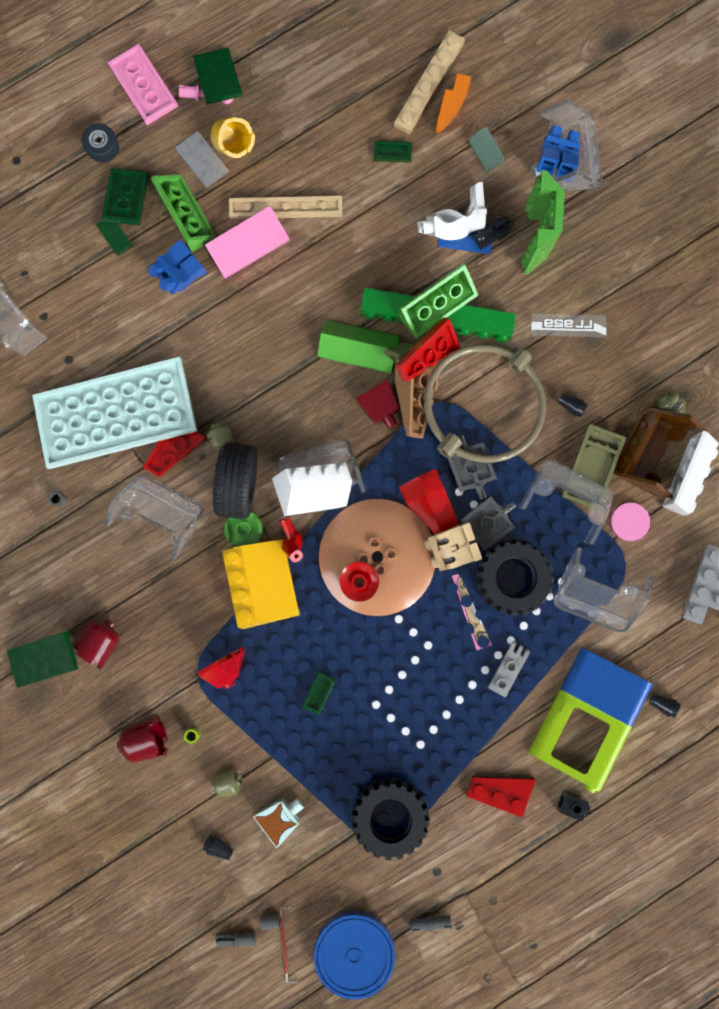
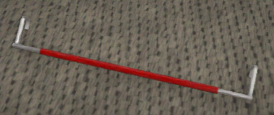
[280,906,299,983]

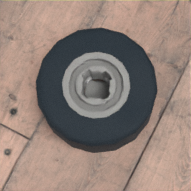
[82,123,119,163]

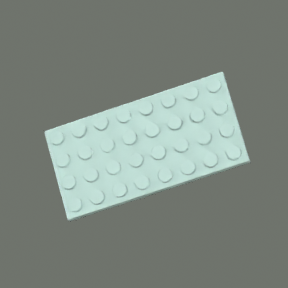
[32,357,197,469]

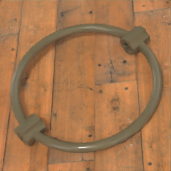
[424,344,546,463]

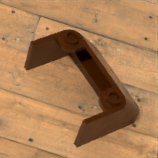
[614,408,706,499]

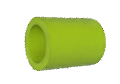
[184,727,201,744]

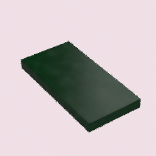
[7,631,79,688]

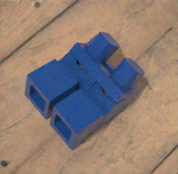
[536,125,581,181]
[148,239,207,295]

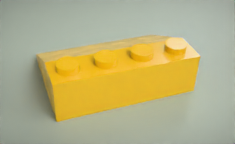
[222,539,300,629]

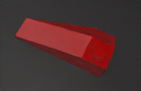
[399,469,459,546]
[197,647,245,690]

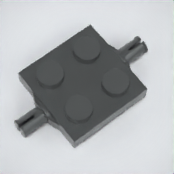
[446,435,497,500]
[460,497,516,552]

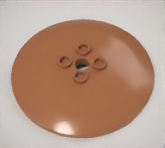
[319,499,435,616]

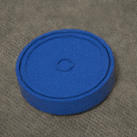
[314,910,395,999]

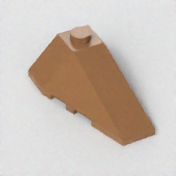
[395,363,439,439]

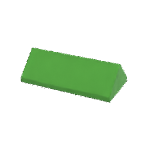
[151,174,217,252]
[398,263,478,339]
[317,320,400,373]

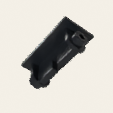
[470,215,512,250]

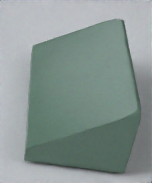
[468,127,504,172]

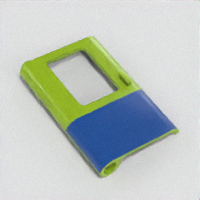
[528,648,653,793]

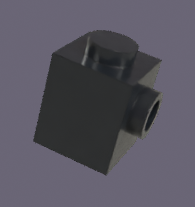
[556,790,590,822]

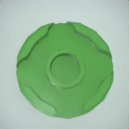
[224,512,263,547]

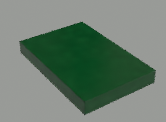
[193,47,243,105]
[102,168,149,226]

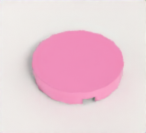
[610,503,650,541]

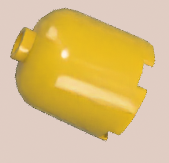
[210,117,255,158]

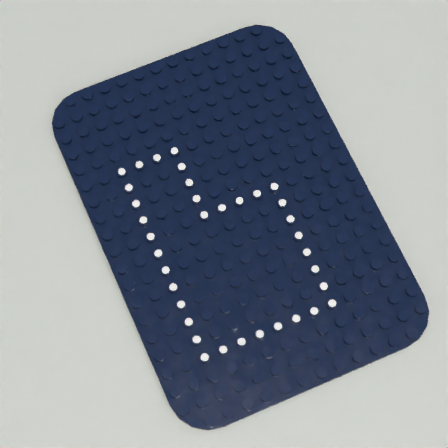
[197,402,626,835]

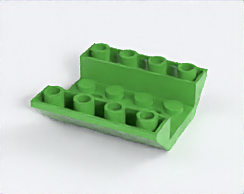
[521,170,565,274]

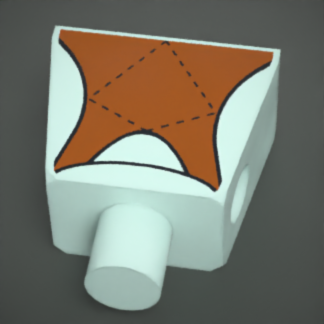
[253,798,304,848]

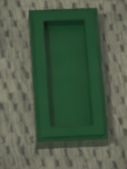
[374,141,412,163]
[96,221,133,256]
[302,671,336,716]

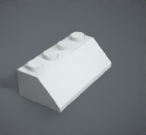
[662,431,719,516]
[272,463,352,516]

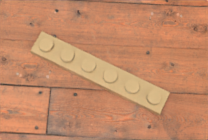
[394,30,465,135]
[229,196,343,219]

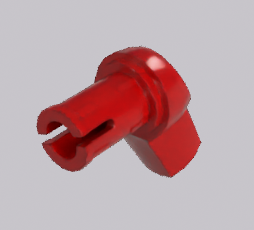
[278,516,303,562]

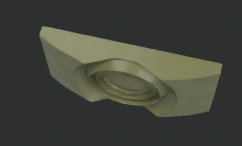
[562,424,626,510]

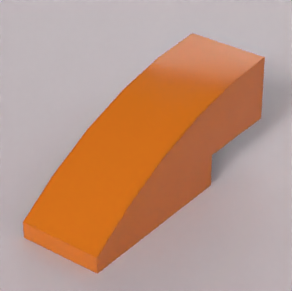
[436,73,472,134]

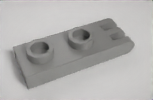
[487,641,531,698]

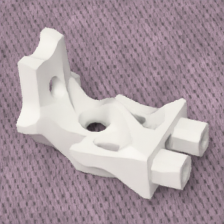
[417,182,487,240]

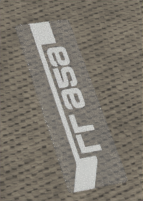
[531,313,606,337]

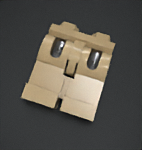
[424,521,482,571]

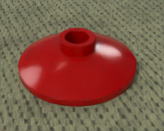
[340,562,379,602]

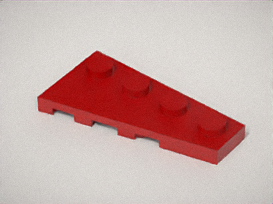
[395,317,461,382]

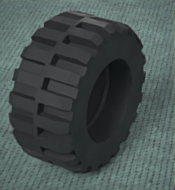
[475,539,554,616]
[352,776,430,860]

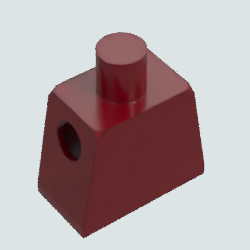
[356,380,399,430]

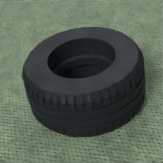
[213,442,258,520]

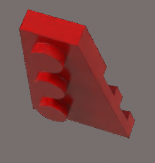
[143,432,207,478]
[466,776,536,818]

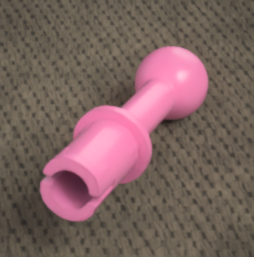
[179,84,233,104]

